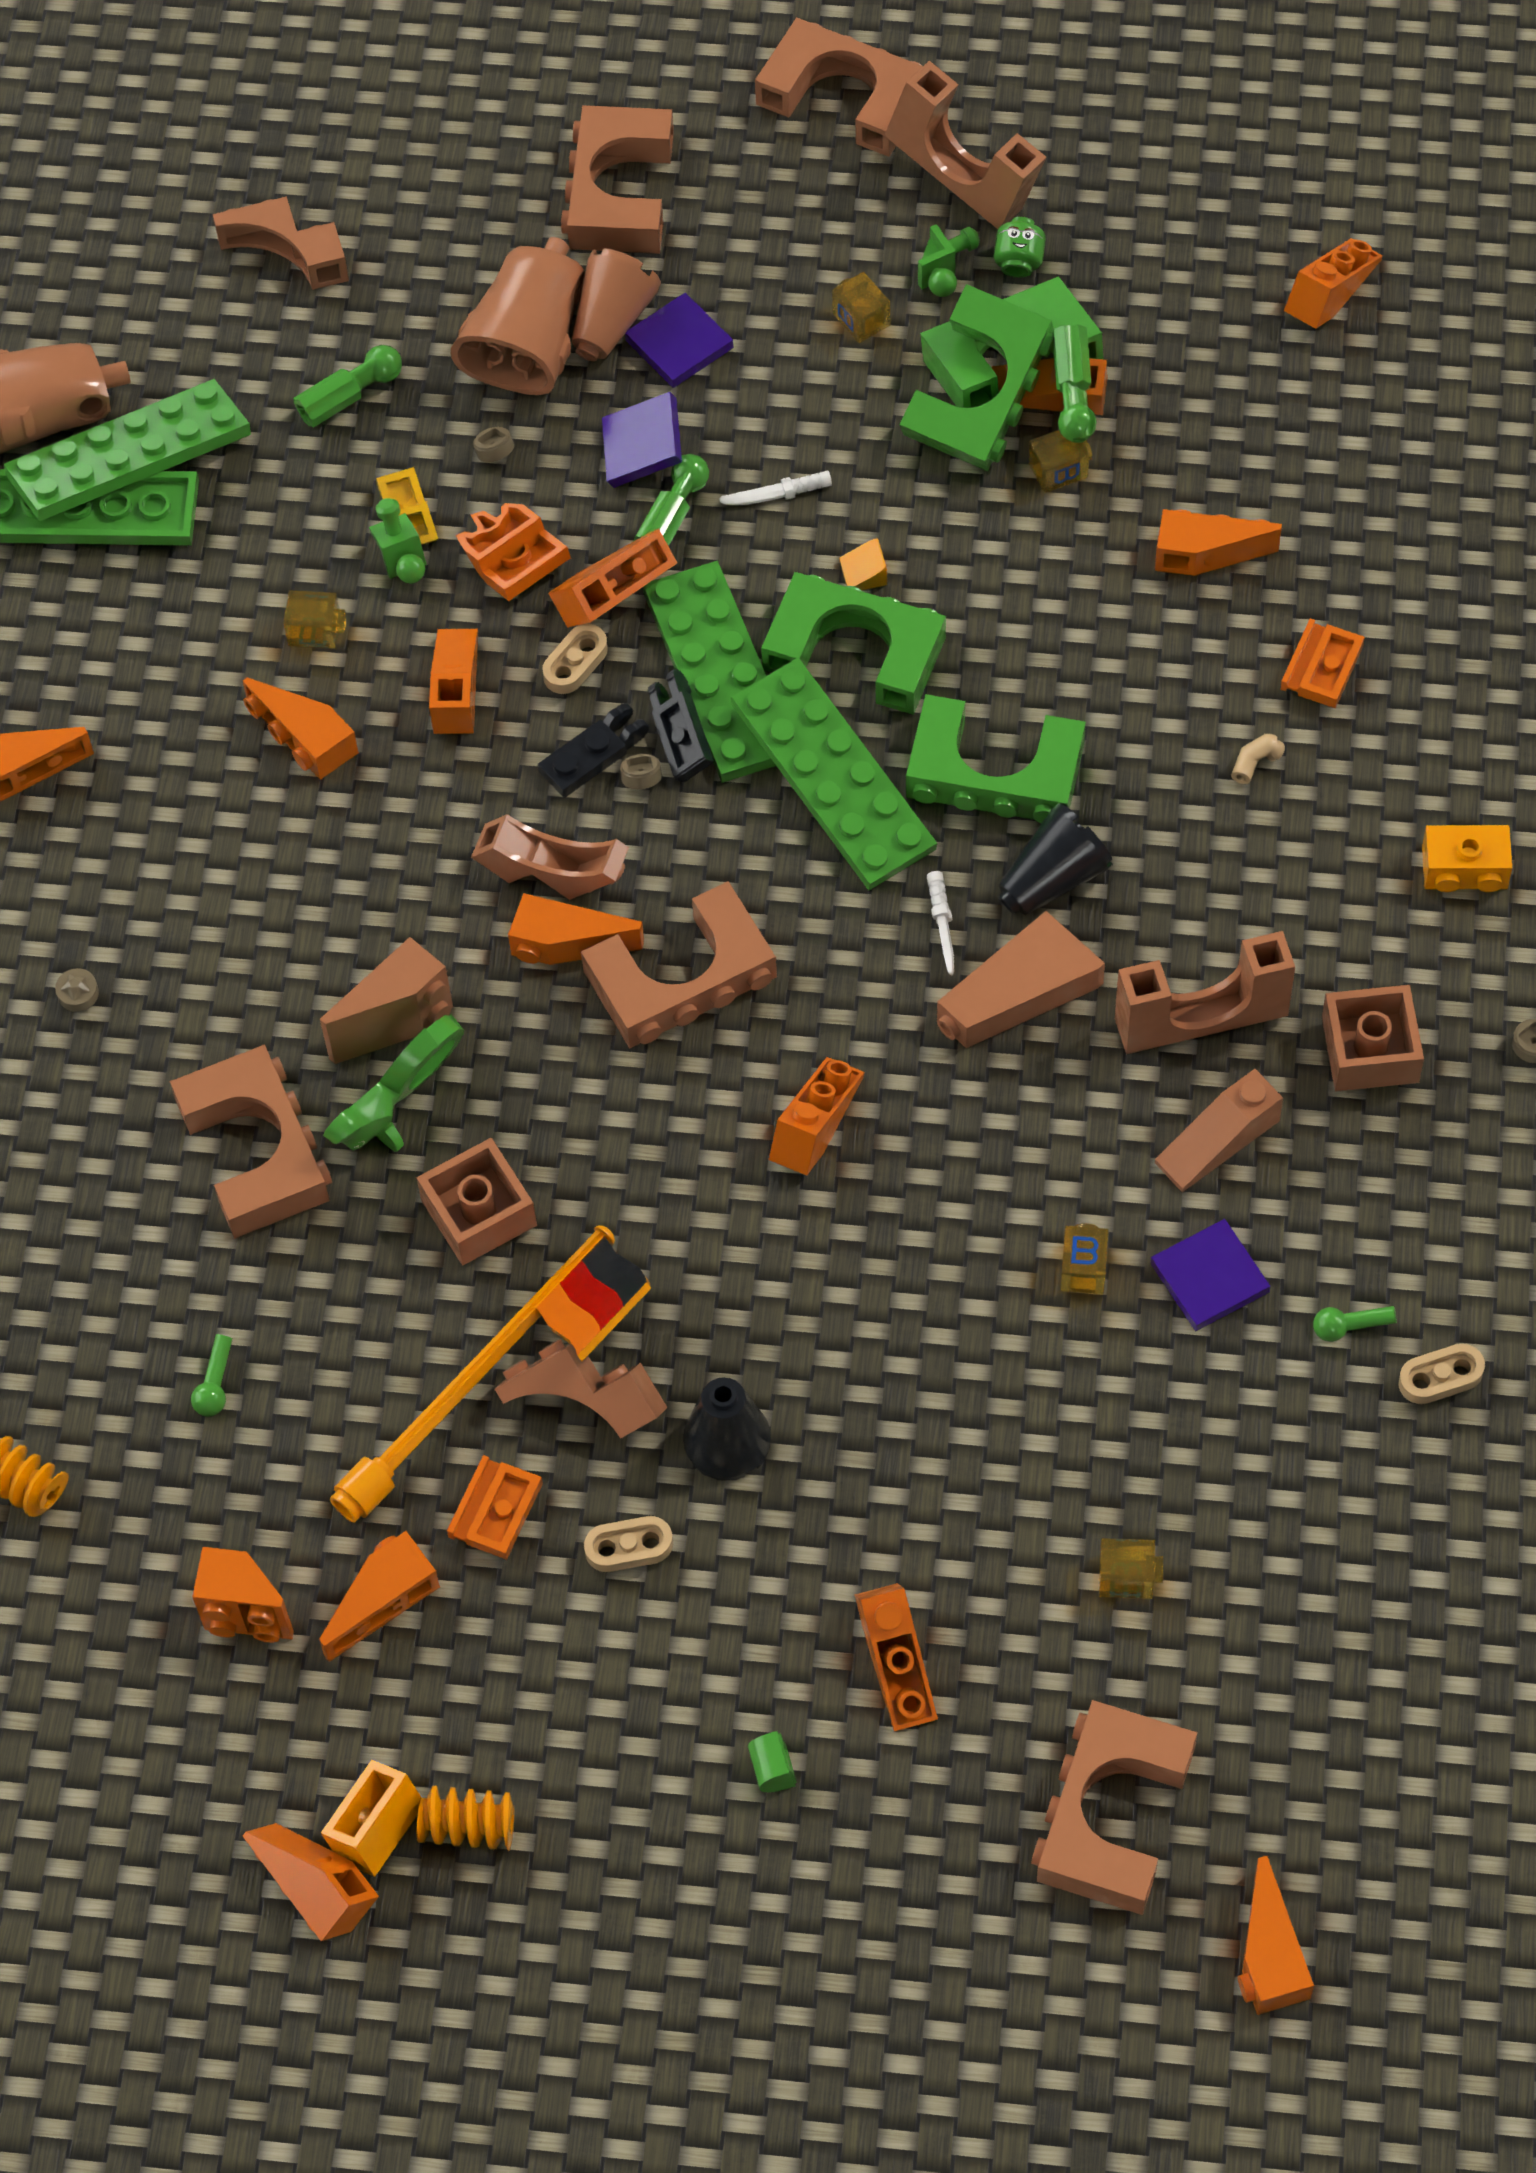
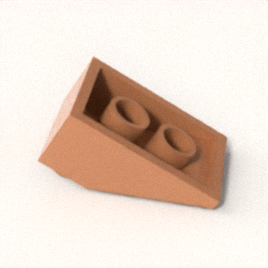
[320,937,453,1064]

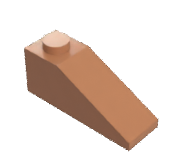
[1155,1069,1283,1193]

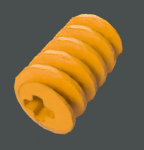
[0,1436,69,1517]
[416,1785,515,1851]

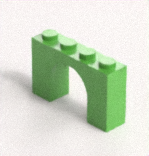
[920,276,1104,408]
[899,284,1054,471]
[761,572,946,715]
[906,694,1086,823]

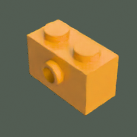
[1422,825,1512,892]
[321,1760,422,1877]

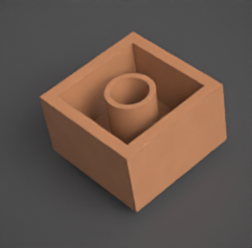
[1322,985,1424,1092]
[416,1138,537,1266]

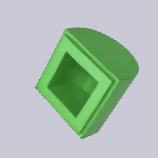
[748,1731,797,1792]

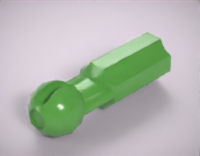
[1053,324,1097,443]
[293,345,402,428]
[633,453,709,546]

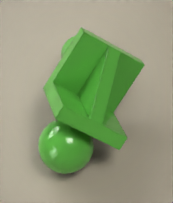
[918,224,980,297]
[369,498,427,584]

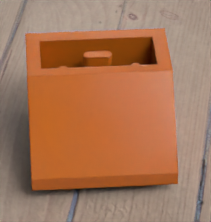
[192,1547,294,1643]

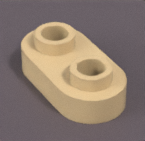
[543,624,608,694]
[1398,1344,1485,1404]
[584,1516,673,1572]

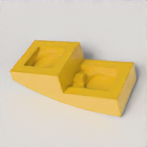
[376,467,438,545]

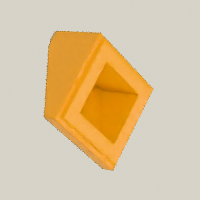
[839,538,887,590]

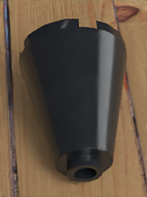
[998,803,1113,915]
[683,1377,771,1480]

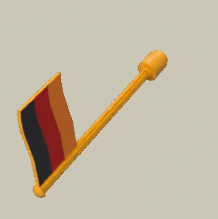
[330,1225,651,1523]

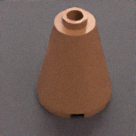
[572,248,661,361]

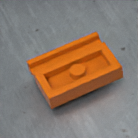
[1280,618,1365,709]
[447,1455,543,1560]

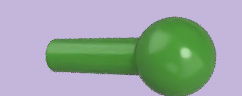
[1313,1306,1397,1342]
[191,1334,233,1417]

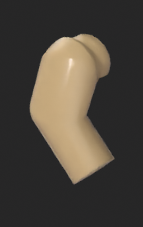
[1231,734,1285,784]

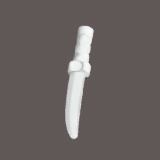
[720,470,832,506]
[927,871,954,976]

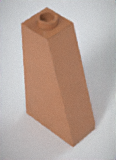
[937,911,1105,1048]

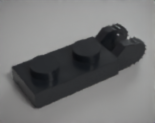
[648,669,714,783]
[538,703,650,798]

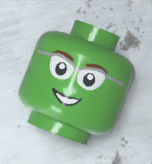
[993,217,1046,277]

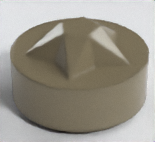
[473,427,514,462]
[620,754,662,789]
[55,968,99,1012]
[1512,1019,1536,1063]

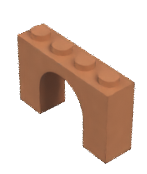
[755,17,923,157]
[884,61,1047,229]
[561,105,674,254]
[581,881,777,1049]
[1115,931,1295,1054]
[170,1044,332,1239]
[1031,1700,1198,1915]

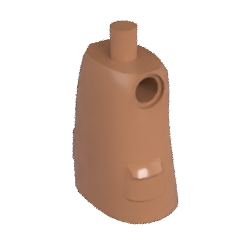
[450,237,585,395]
[0,343,131,454]

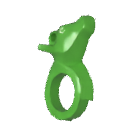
[323,1014,464,1152]

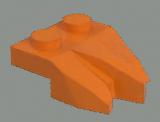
[455,503,571,601]

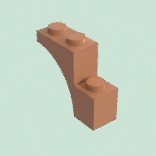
[213,196,349,290]
[471,814,629,900]
[495,1339,667,1439]

